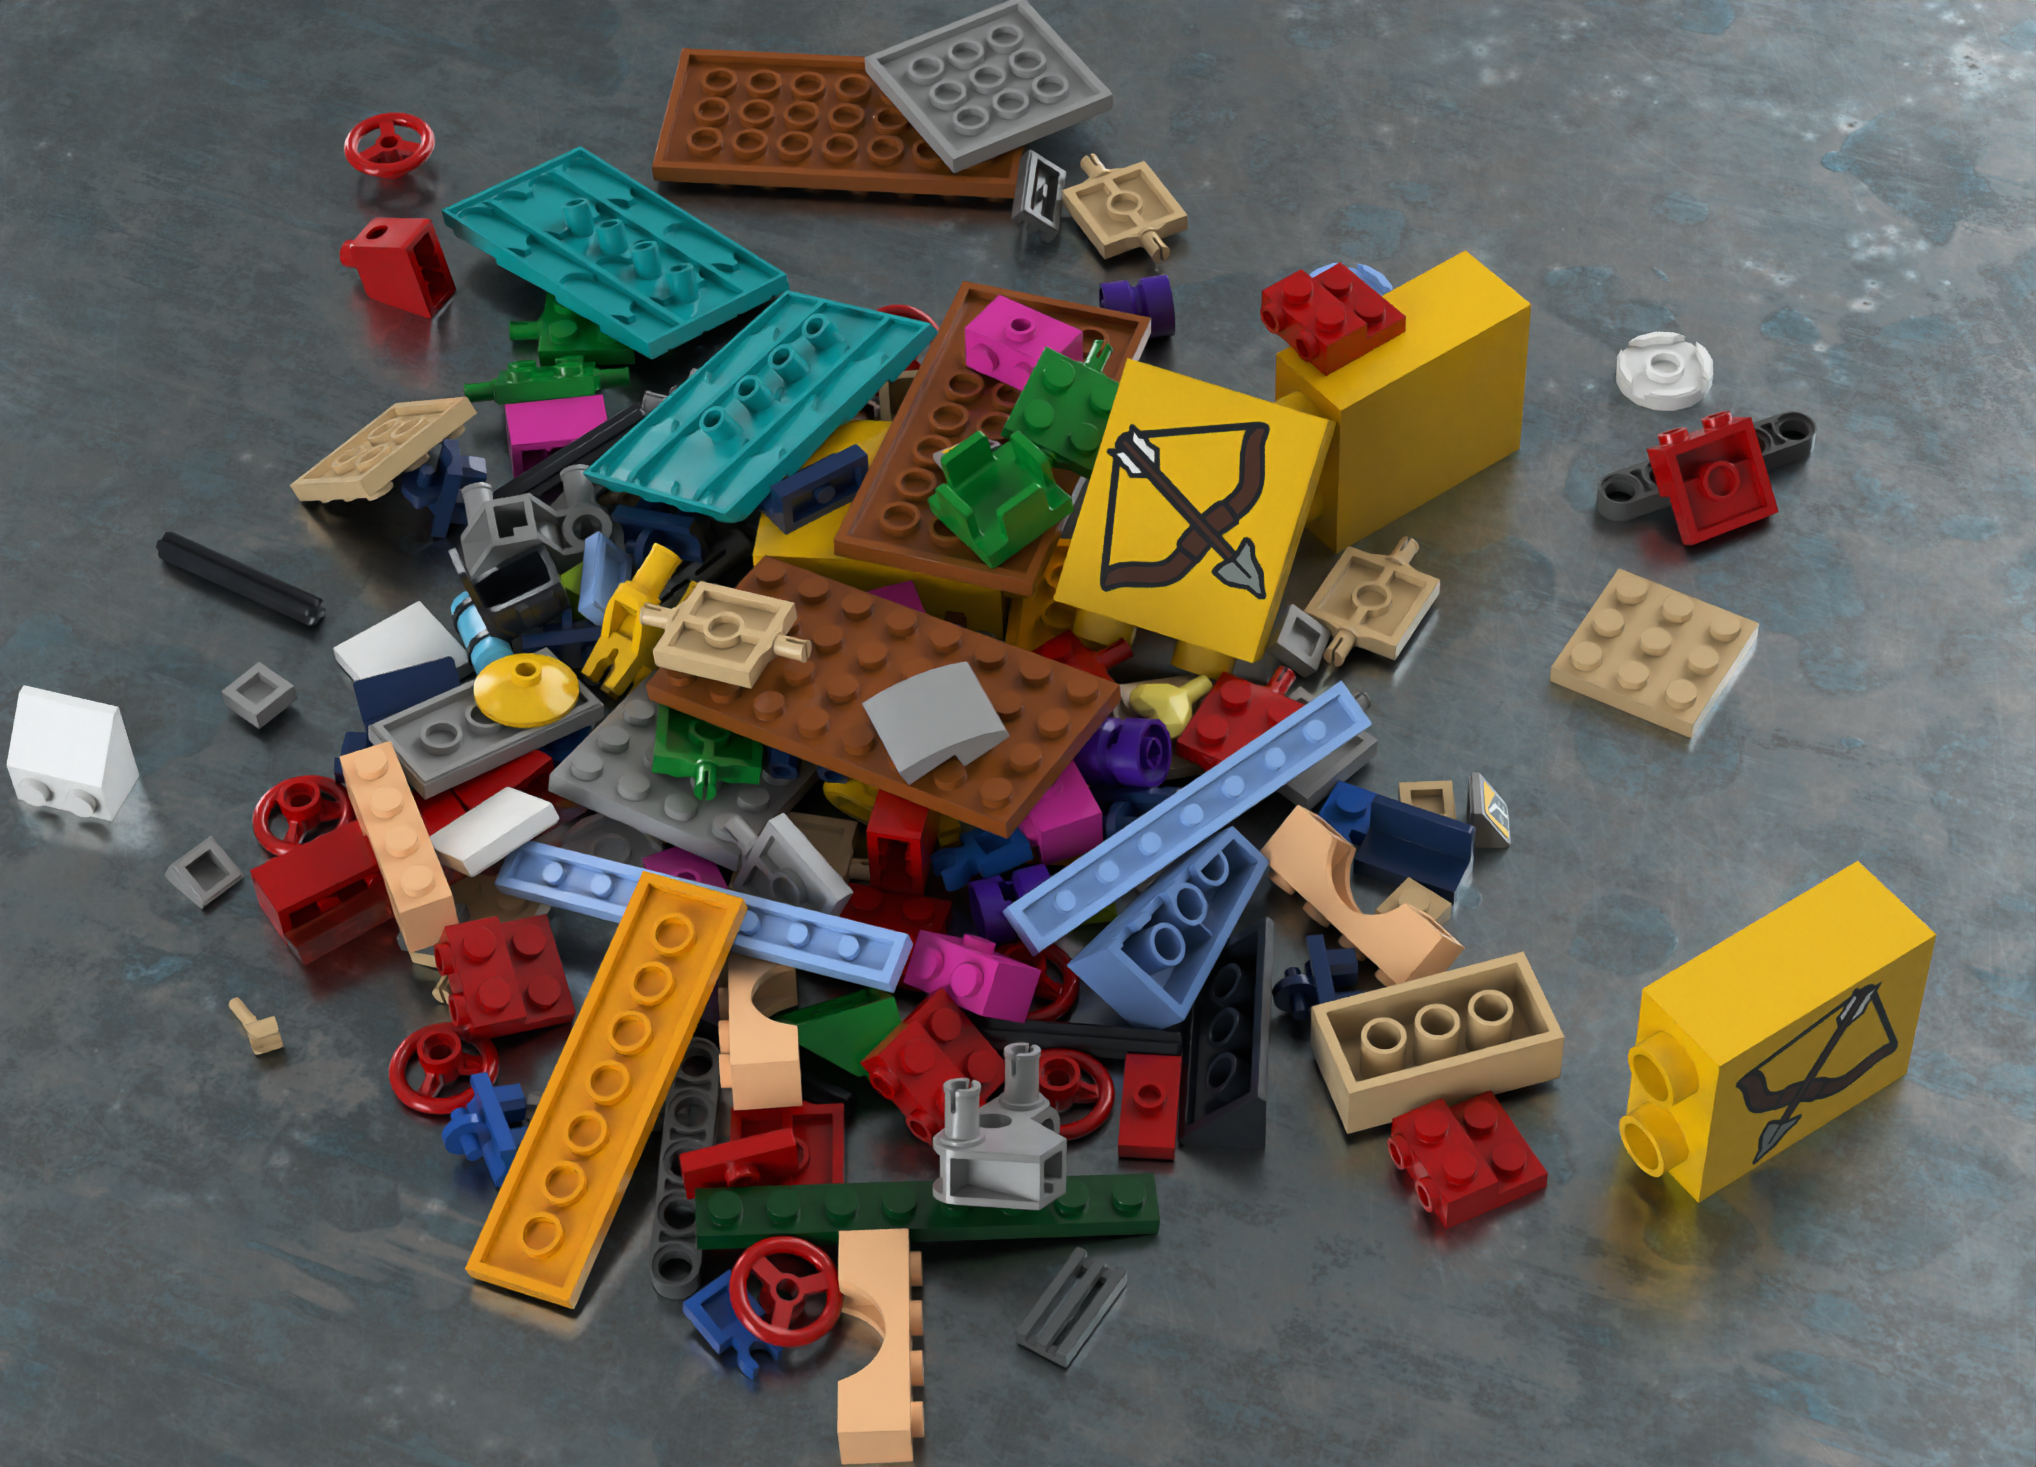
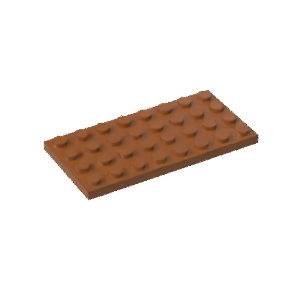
[652,48,1027,198]
[834,281,1151,597]
[646,555,1121,839]

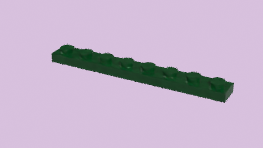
[695,1173,1160,1250]

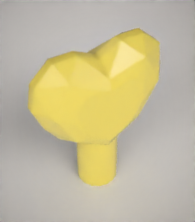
[1129,674,1213,740]

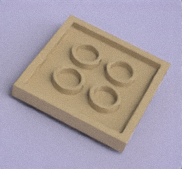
[290,397,477,503]
[1550,568,1759,738]

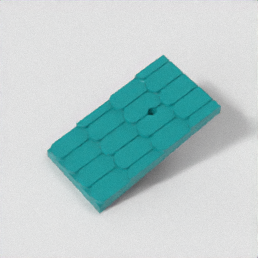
[441,146,790,359]
[582,290,939,523]

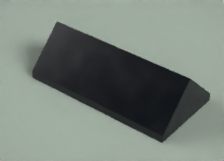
[1177,916,1274,1149]

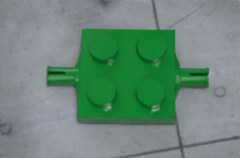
[509,292,637,366]
[1000,340,1120,480]
[464,355,631,405]
[652,703,763,801]

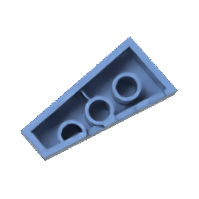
[1067,826,1270,1029]

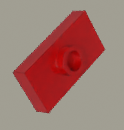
[1118,1054,1182,1160]
[679,1127,799,1200]

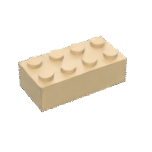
[1310,951,1565,1134]

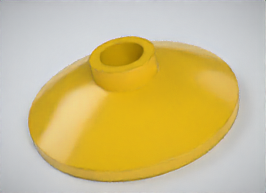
[474,653,579,728]

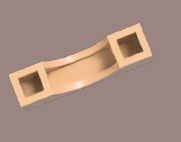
[339,741,459,953]
[1259,805,1465,987]
[718,951,802,1111]
[837,1228,924,1464]

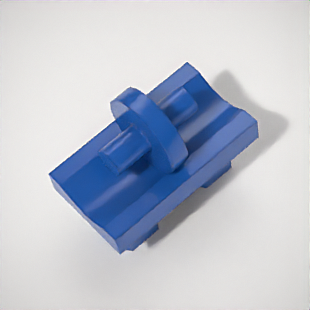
[441,1072,529,1188]

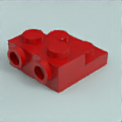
[1260,262,1406,376]
[1646,411,1779,545]
[434,914,576,1043]
[860,987,1005,1148]
[1387,1090,1548,1229]

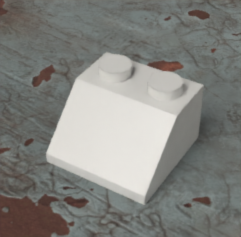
[7,685,139,821]

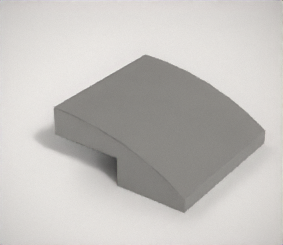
[862,661,1010,785]

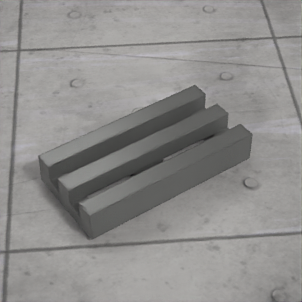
[1011,149,1066,243]
[1016,1246,1127,1368]

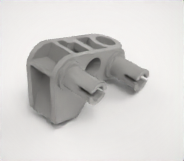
[461,464,616,579]
[933,1043,1067,1210]

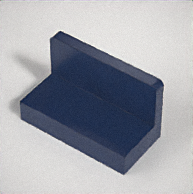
[757,444,869,535]
[353,656,461,733]
[1353,795,1476,906]

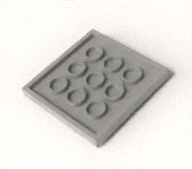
[864,0,1113,173]
[548,669,820,872]

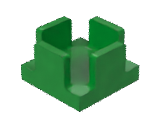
[927,430,1075,570]

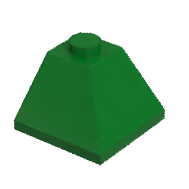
[770,987,901,1082]

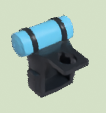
[448,543,571,675]

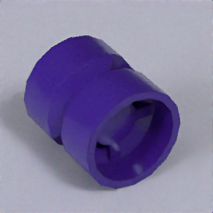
[1099,274,1175,339]
[1073,717,1172,787]
[968,863,1051,948]

